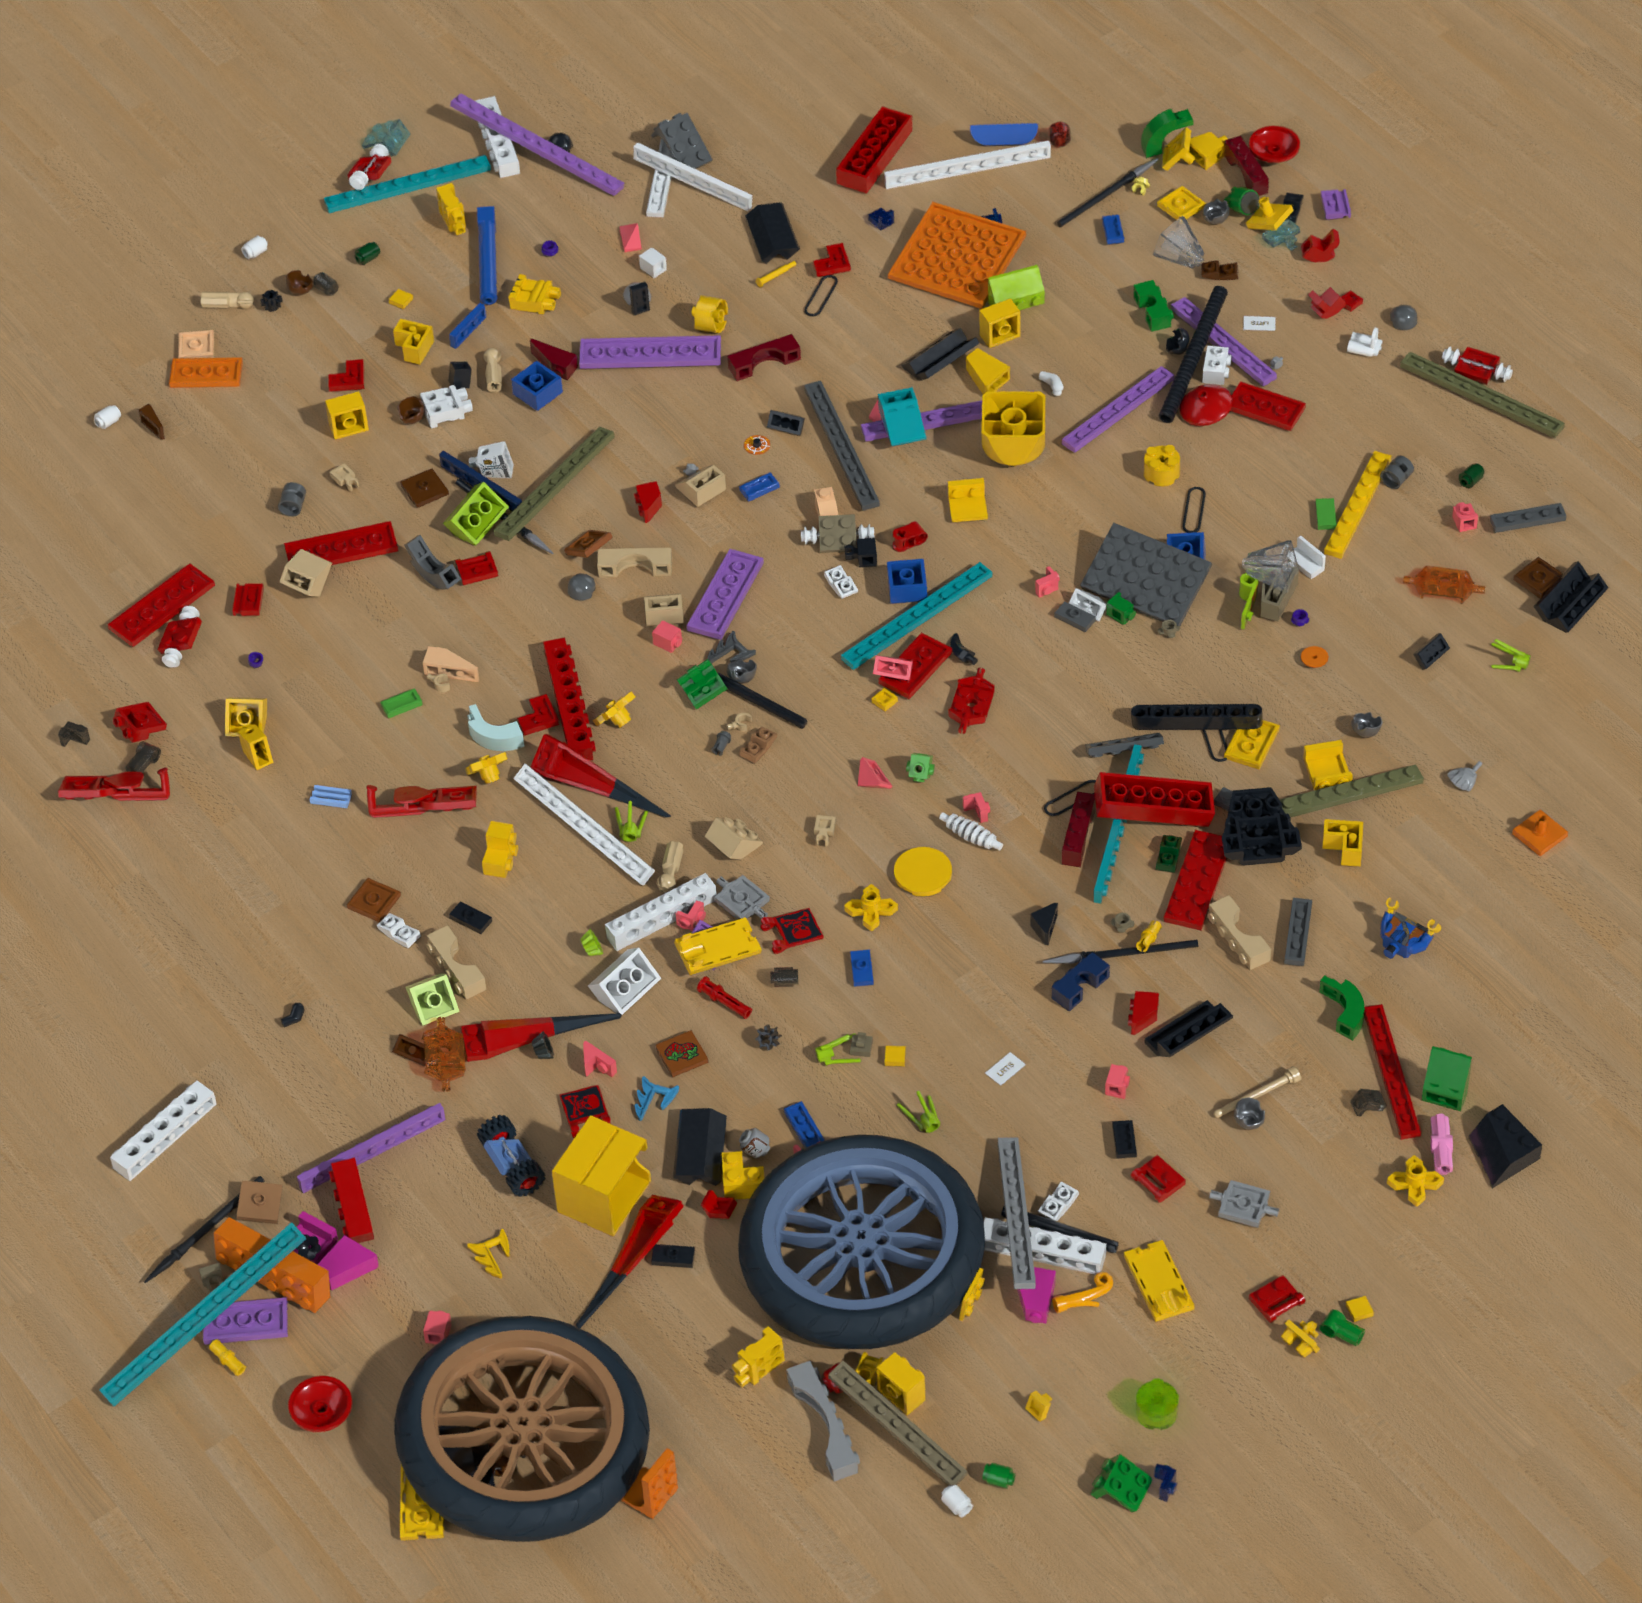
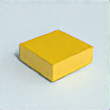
[389,289,413,310]
[871,688,898,712]
[885,1046,906,1067]
[1346,1296,1374,1322]

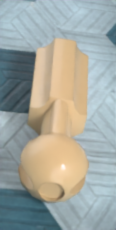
[201,292,254,309]
[484,348,502,393]
[657,841,684,893]

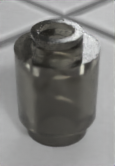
[313,272,339,296]
[770,967,798,987]

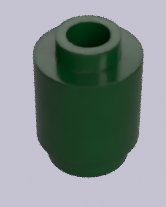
[354,242,381,265]
[1458,463,1485,488]

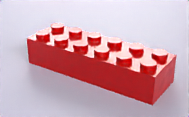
[836,106,913,194]
[1094,772,1215,827]

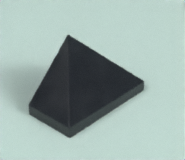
[767,410,805,436]

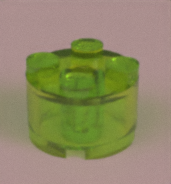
[1136,1378,1179,1430]

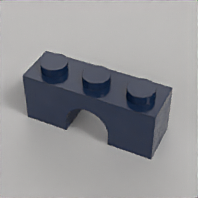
[1052,952,1110,1012]

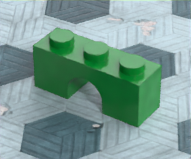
[1133,280,1174,332]

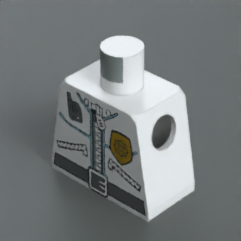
[469,441,514,478]

